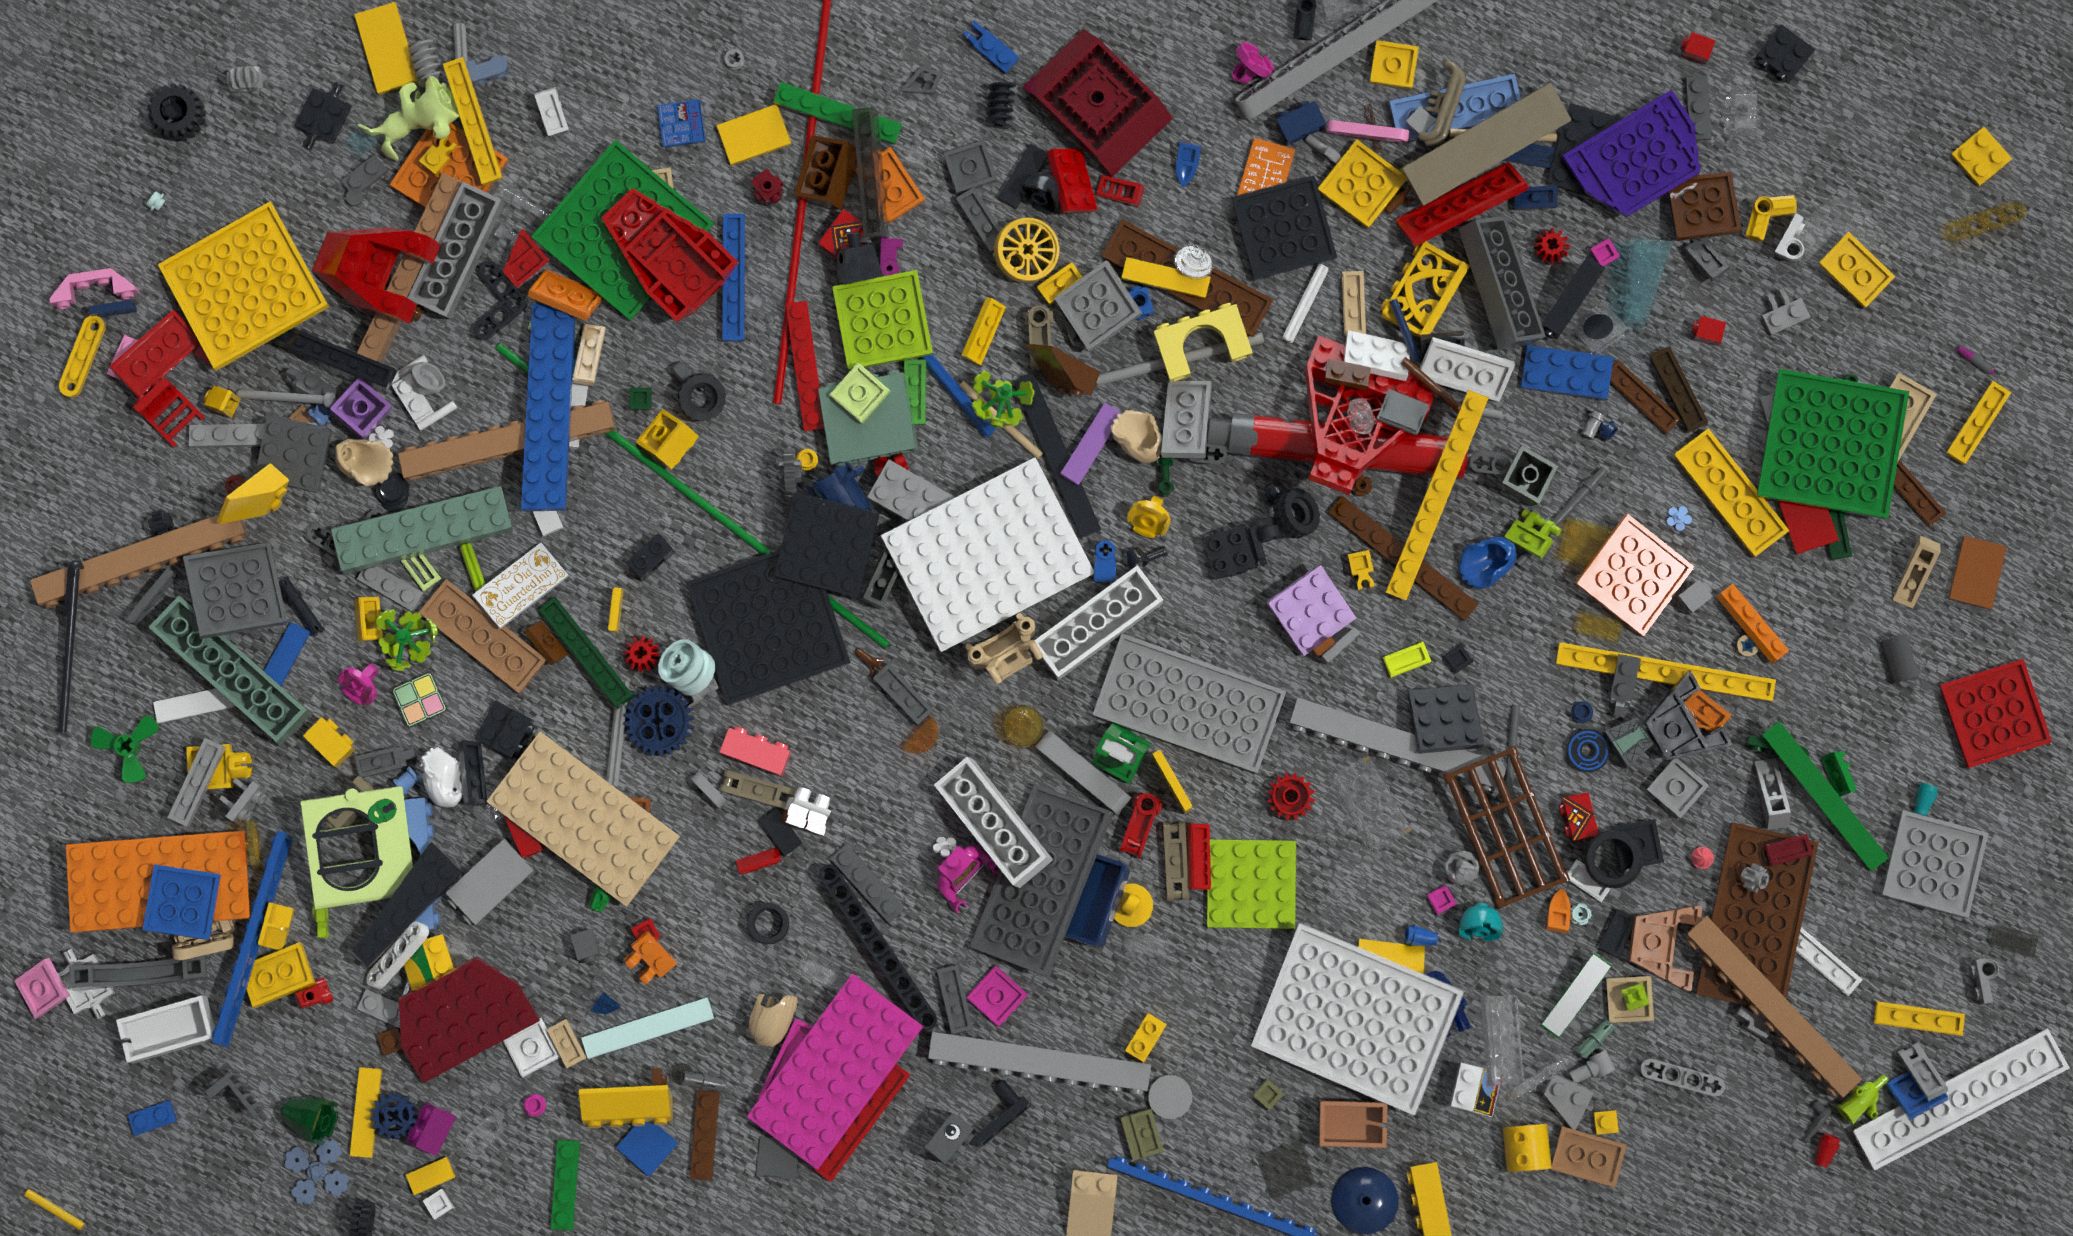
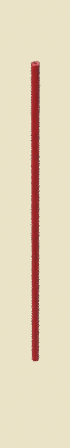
[773,0,831,405]

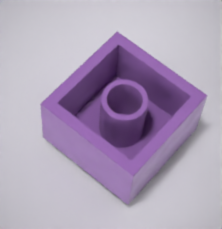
[330,378,392,439]

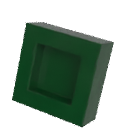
[630,388,652,411]

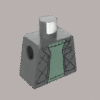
[1603,718,1654,768]

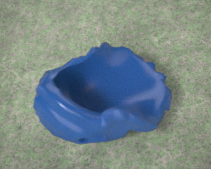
[1458,536,1517,590]

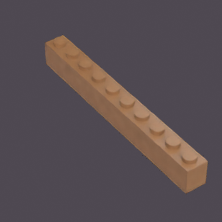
[357,173,462,363]
[398,400,617,481]
[30,515,248,609]
[1685,916,1862,1098]

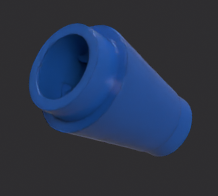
[1404,925,1438,946]

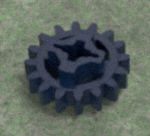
[370,1092,418,1140]

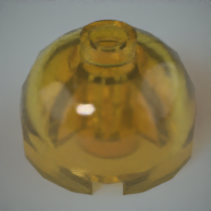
[1001,705,1044,748]

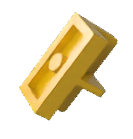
[258,902,295,950]

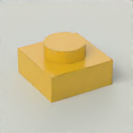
[1593,1110,1619,1135]

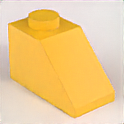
[204,385,241,419]

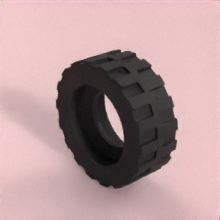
[677,373,726,421]
[1273,488,1320,539]

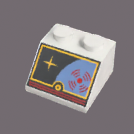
[1449,1063,1502,1117]

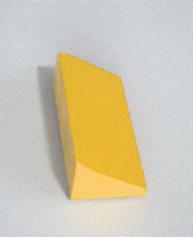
[354,597,383,642]

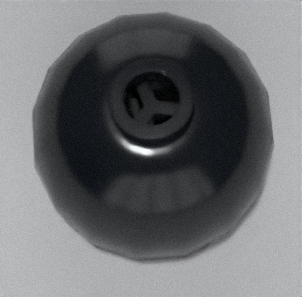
[1019,172,1061,213]

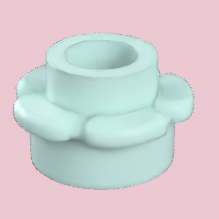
[146,191,165,211]
[1570,903,1591,925]

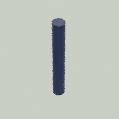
[1389,299,1421,362]

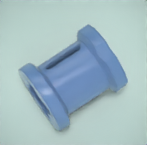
[393,766,422,795]

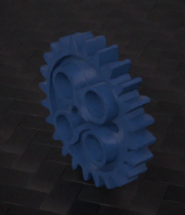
[624,686,695,756]

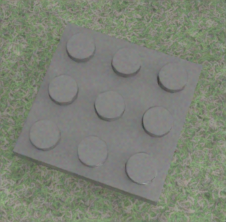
[1054,261,1143,351]

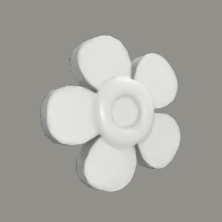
[369,426,394,448]
[933,837,958,858]

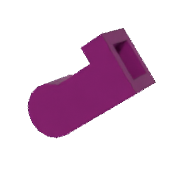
[880,238,903,276]

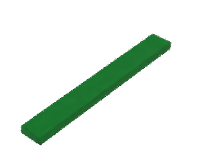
[1762,721,1889,872]

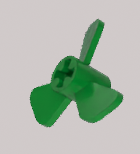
[91,716,159,783]

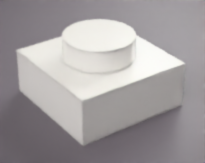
[423,1189,454,1220]

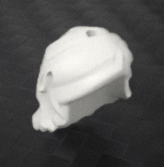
[420,747,463,807]

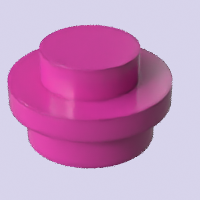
[524,1094,546,1117]

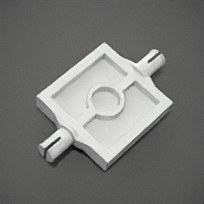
[58,949,115,1019]

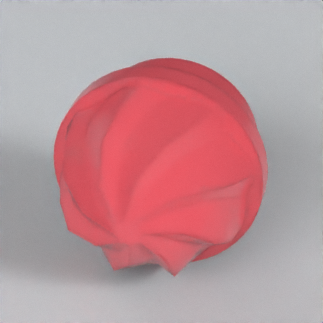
[1691,847,1714,869]

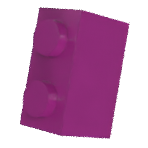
[406,1101,457,1156]

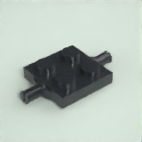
[294,82,352,151]

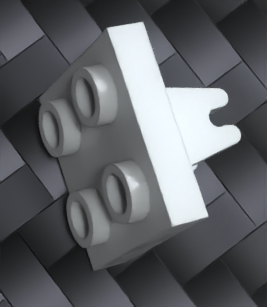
[219,778,267,825]

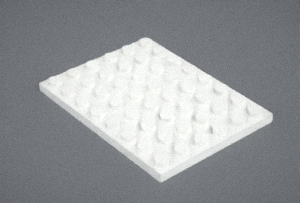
[881,458,1094,652]
[1251,923,1464,1116]

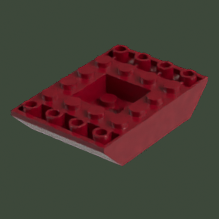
[1022,29,1173,177]

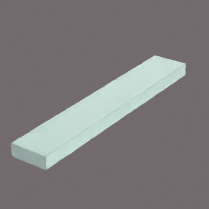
[581,997,714,1059]

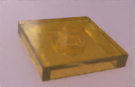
[245,820,263,869]

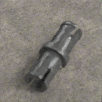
[680,1071,727,1093]

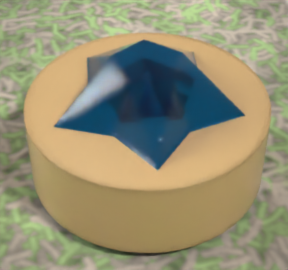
[1736,635,1759,657]

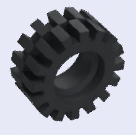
[349,1200,376,1236]

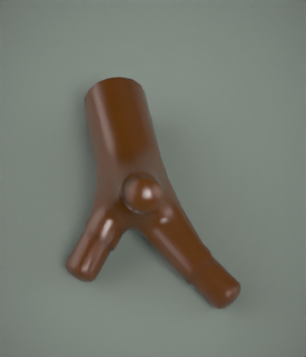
[1385,186,1414,214]
[855,648,884,676]

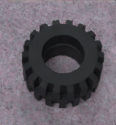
[147,83,206,142]

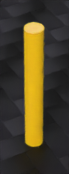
[24,1189,85,1231]

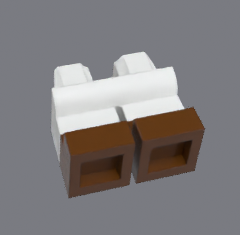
[780,787,831,836]

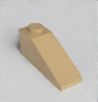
[1893,536,1941,608]

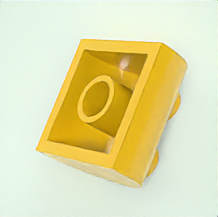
[1502,1124,1552,1172]

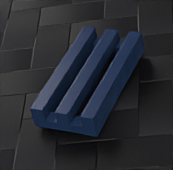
[89,300,137,318]

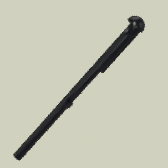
[58,560,84,732]

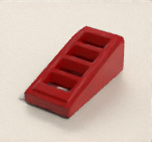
[1096,175,1145,208]

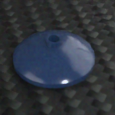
[1332,1167,1399,1234]

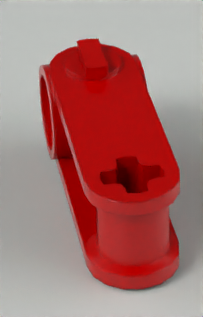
[1119,792,1163,859]

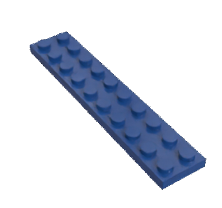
[521,304,576,511]

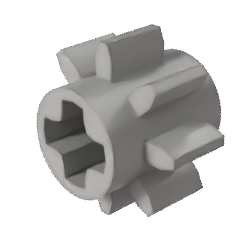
[1741,863,1769,893]

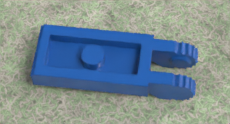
[962,21,1020,74]

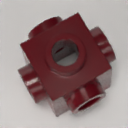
[750,169,784,206]

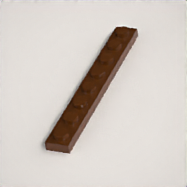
[1329,496,1478,621]

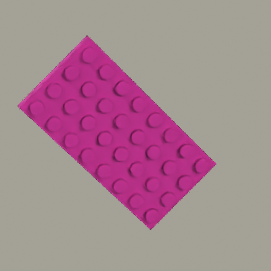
[747,973,924,1170]

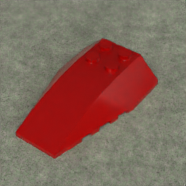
[602,188,739,323]

